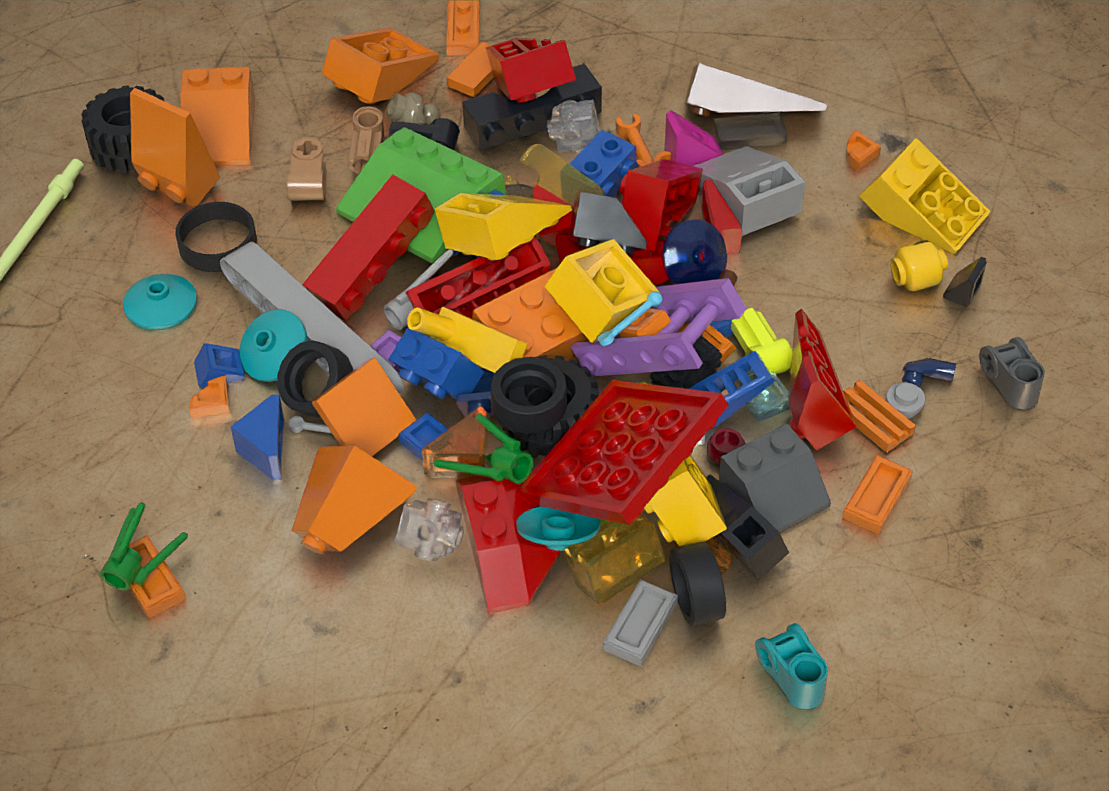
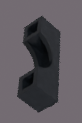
[462,63,602,151]

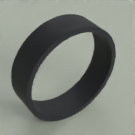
[175,202,257,272]

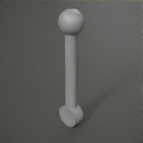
[289,416,332,434]

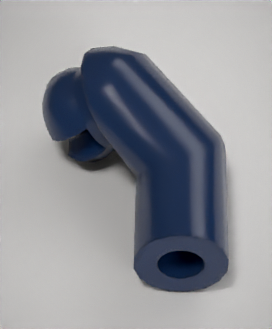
[902,358,956,387]

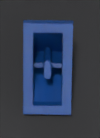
[230,394,284,480]

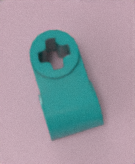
[755,623,828,710]

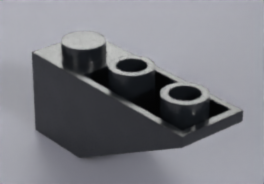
[706,474,789,580]

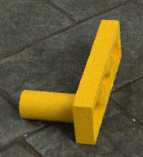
[407,307,528,373]

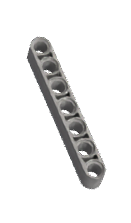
[220,242,404,394]

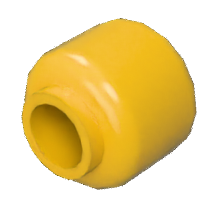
[890,240,948,292]

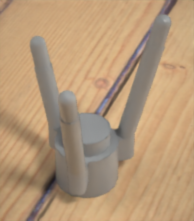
[383,249,454,330]

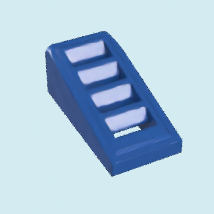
[690,351,776,428]

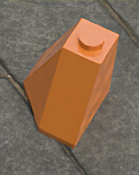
[291,445,417,555]

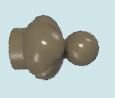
[386,92,440,125]

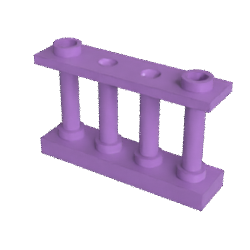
[570,278,747,377]

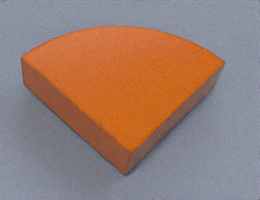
[846,130,881,171]
[189,376,230,418]

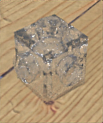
[547,100,601,153]
[395,499,464,561]

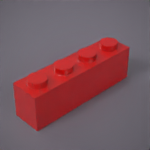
[302,174,435,322]

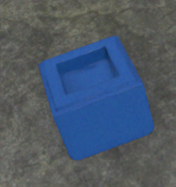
[194,343,245,388]

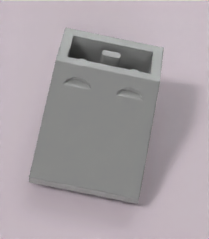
[694,146,805,236]

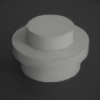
[886,382,925,418]

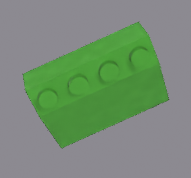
[336,127,506,264]

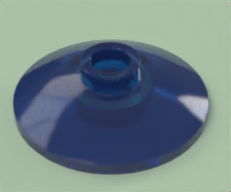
[662,219,727,285]

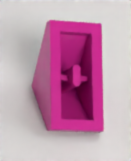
[664,110,723,166]

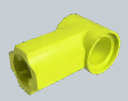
[731,308,792,379]

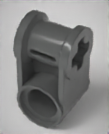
[979,337,1045,410]

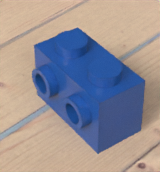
[561,130,638,201]
[388,327,484,400]

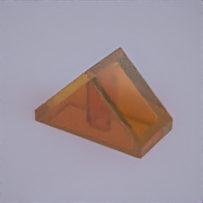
[422,406,488,478]

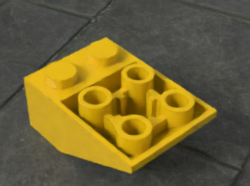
[859,138,991,254]
[435,193,572,260]

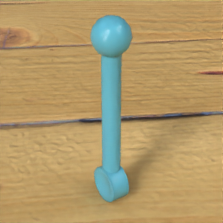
[597,292,663,347]

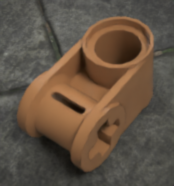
[287,137,327,201]

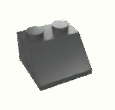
[719,424,831,533]

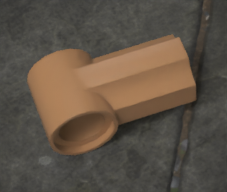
[348,106,385,175]

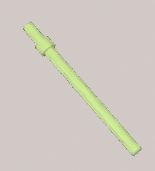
[0,159,84,282]

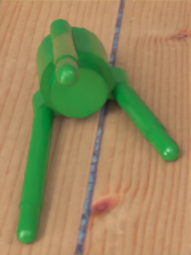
[433,413,533,483]
[99,502,188,591]

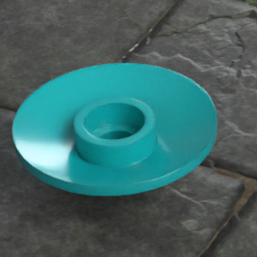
[123,274,197,330]
[239,309,307,382]
[517,506,600,551]

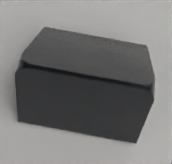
[943,257,987,307]

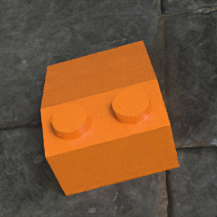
[321,27,440,104]
[180,67,255,166]
[130,88,220,207]

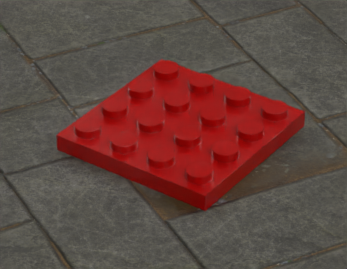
[516,380,729,525]

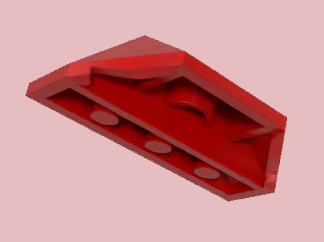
[405,235,551,319]
[455,475,560,614]

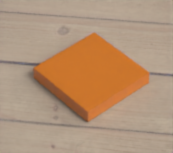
[311,357,416,456]

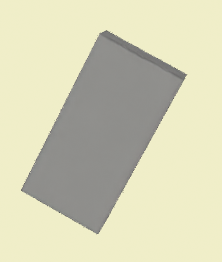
[603,579,678,667]

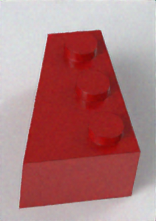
[485,37,576,103]
[620,159,703,252]

